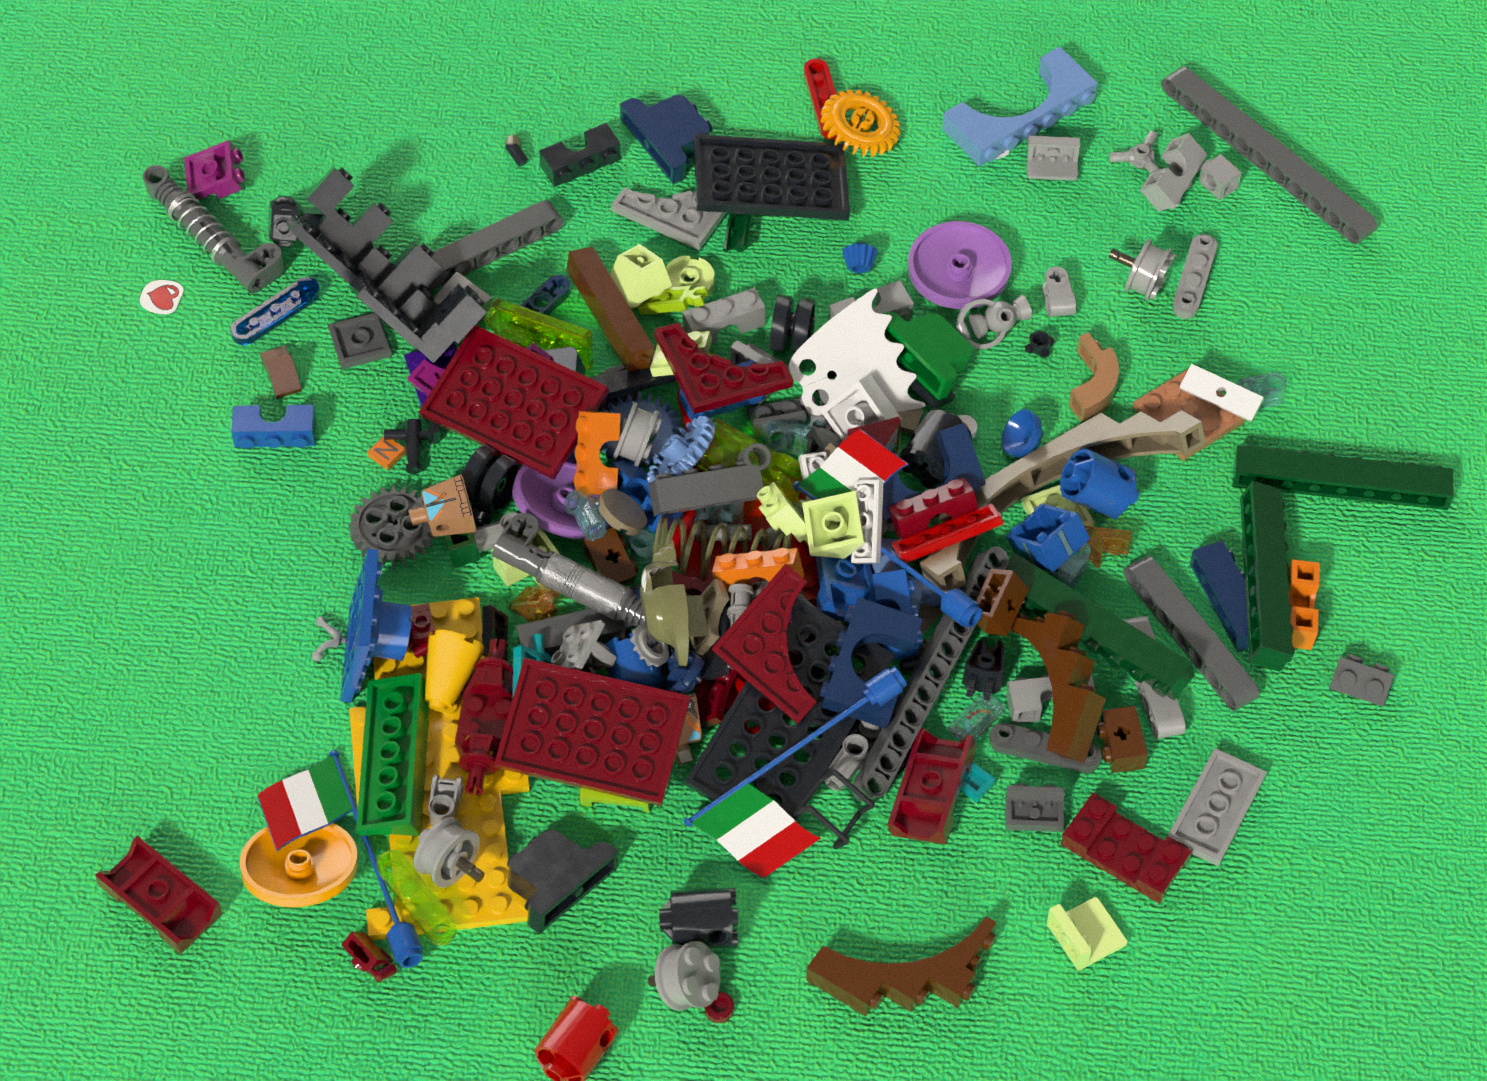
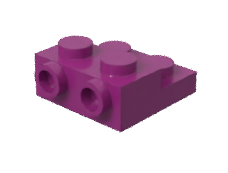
[184,140,246,200]

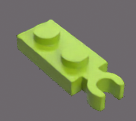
[637,285,709,315]

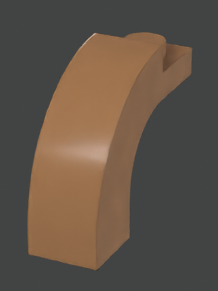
[1069,332,1119,423]

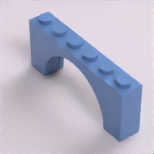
[942,46,1097,167]

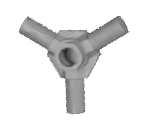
[1109,131,1160,173]

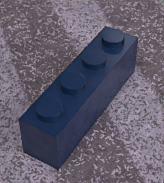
[1190,540,1248,652]

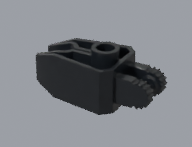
[962,636,1004,701]

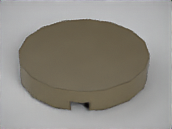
[597,489,647,535]

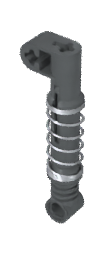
[143,165,286,294]

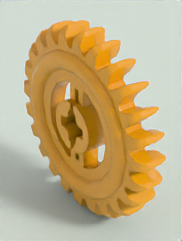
[821,90,901,157]

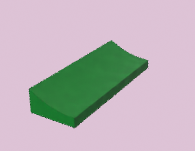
[356,673,430,836]

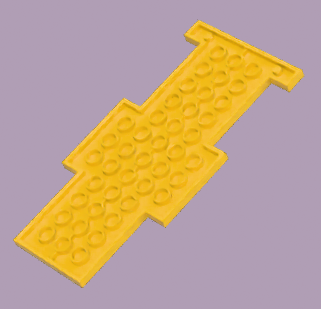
[349,597,530,941]

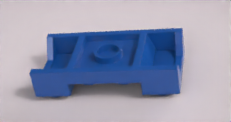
[808,546,877,623]

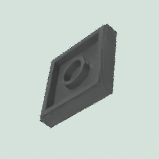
[327,312,392,370]

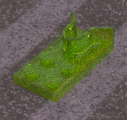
[484,298,593,370]
[696,419,803,508]

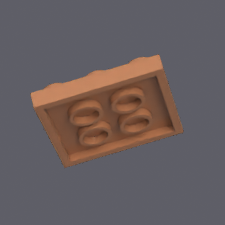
[1132,369,1245,461]

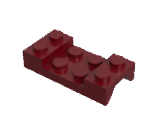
[888,728,977,845]
[1061,793,1192,904]
[95,836,223,954]

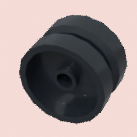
[770,294,815,354]
[461,445,522,514]

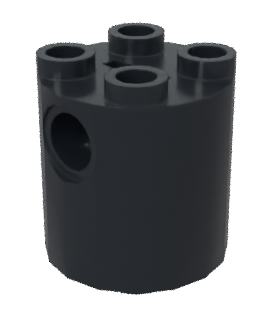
[900,410,973,489]
[659,888,738,948]

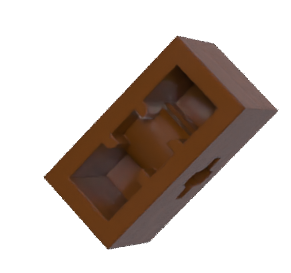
[582,527,638,587]
[976,568,1029,636]
[1096,706,1148,773]

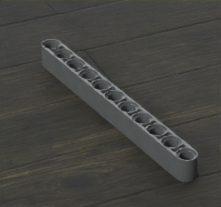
[1161,66,1377,244]
[852,547,1009,801]

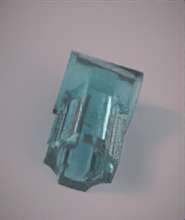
[564,490,607,541]
[620,527,654,566]

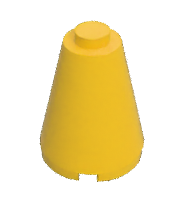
[425,630,484,712]

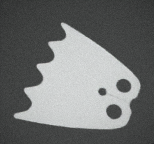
[789,289,926,417]

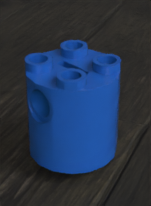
[1060,449,1139,519]

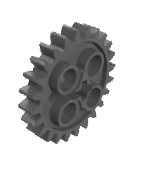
[349,486,437,567]

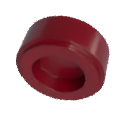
[704,992,734,1023]

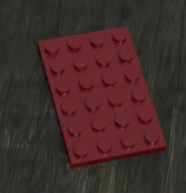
[418,325,609,480]
[494,658,691,806]

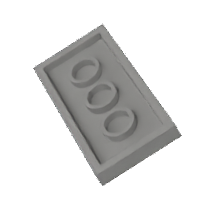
[1168,748,1267,867]

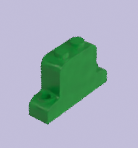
[883,312,973,400]

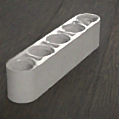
[1124,616,1185,739]

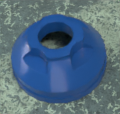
[1002,409,1043,457]

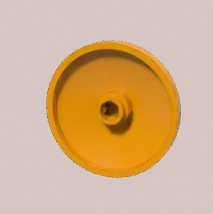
[240,823,358,907]

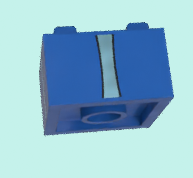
[1006,503,1090,572]

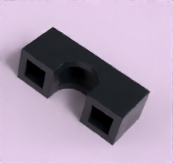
[539,123,621,187]

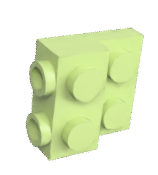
[757,482,808,544]

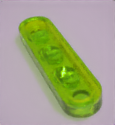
[377,850,457,945]

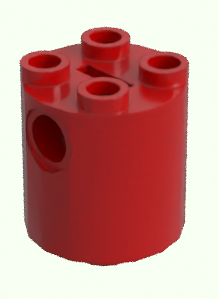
[534,995,619,1081]

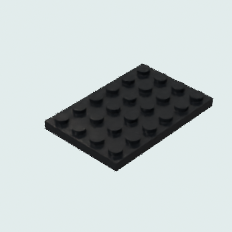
[694,134,850,221]

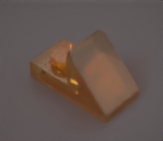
[1079,526,1131,569]
[509,586,560,622]

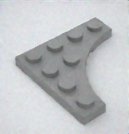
[611,188,726,250]

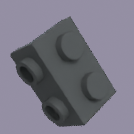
[1329,654,1394,707]
[1005,784,1065,832]

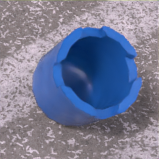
[606,633,663,689]

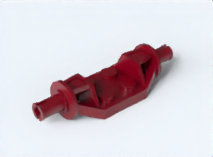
[455,639,513,795]

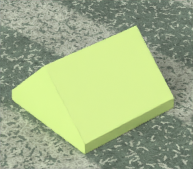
[802,491,865,559]

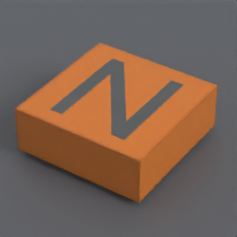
[367,436,406,470]

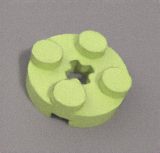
[666,256,714,299]

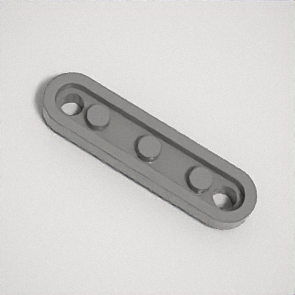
[1172,234,1217,319]

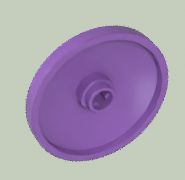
[908,221,1012,309]
[512,458,612,539]

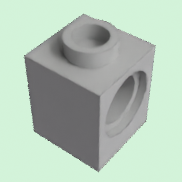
[1199,154,1241,201]

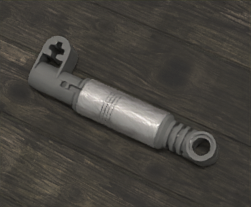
[492,513,646,627]

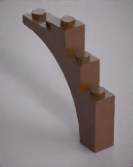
[1010,611,1106,763]
[806,916,997,1017]

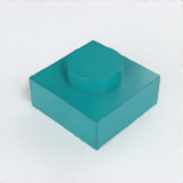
[960,762,996,803]

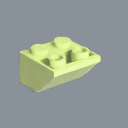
[610,244,672,308]

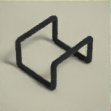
[794,769,875,850]

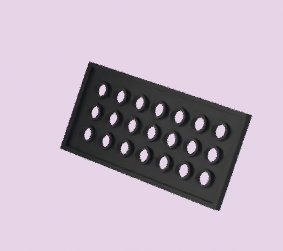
[684,599,895,821]

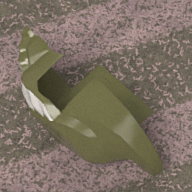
[640,541,709,666]

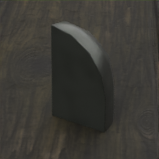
[804,427,843,454]

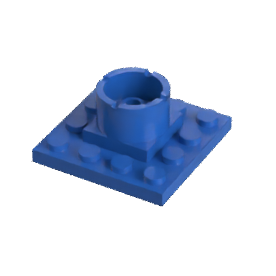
[340,548,412,703]

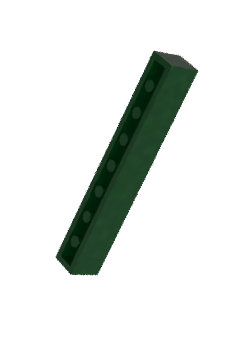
[1232,445,1453,510]
[1240,481,1295,672]
[1005,553,1195,701]

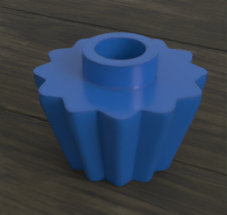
[843,243,877,273]

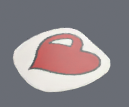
[140,280,184,314]

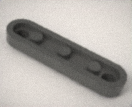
[989,723,1102,773]

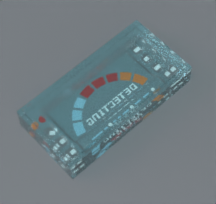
[948,692,1006,741]

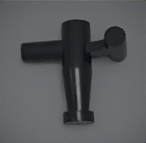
[384,419,441,474]

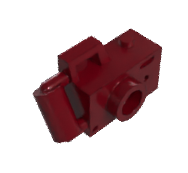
[407,603,435,658]
[341,932,397,982]

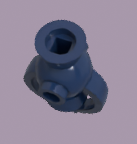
[661,640,705,694]

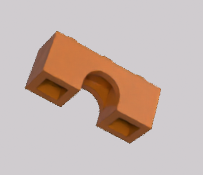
[574,411,620,495]
[712,548,804,598]
[1287,559,1320,650]

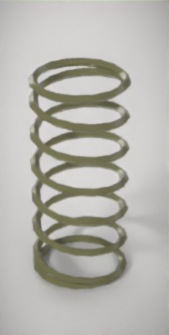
[652,514,792,583]

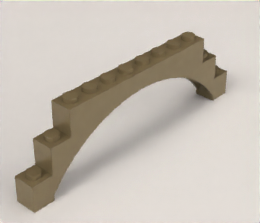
[920,410,1206,592]

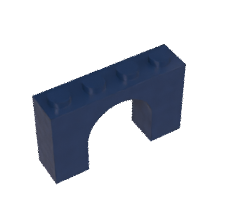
[882,423,986,523]
[819,597,922,729]

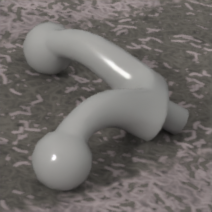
[312,616,345,661]

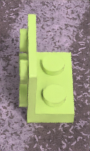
[1047,897,1127,971]

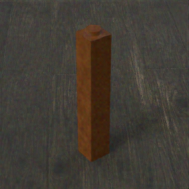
[566,247,654,372]

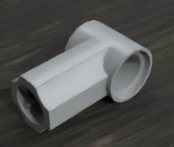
[472,512,519,553]
[824,734,868,792]

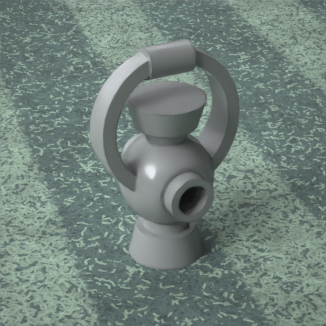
[956,295,1032,350]

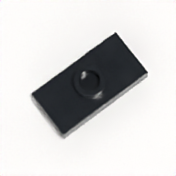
[482,604,508,661]

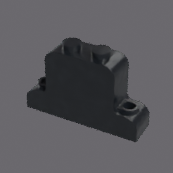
[507,830,619,934]

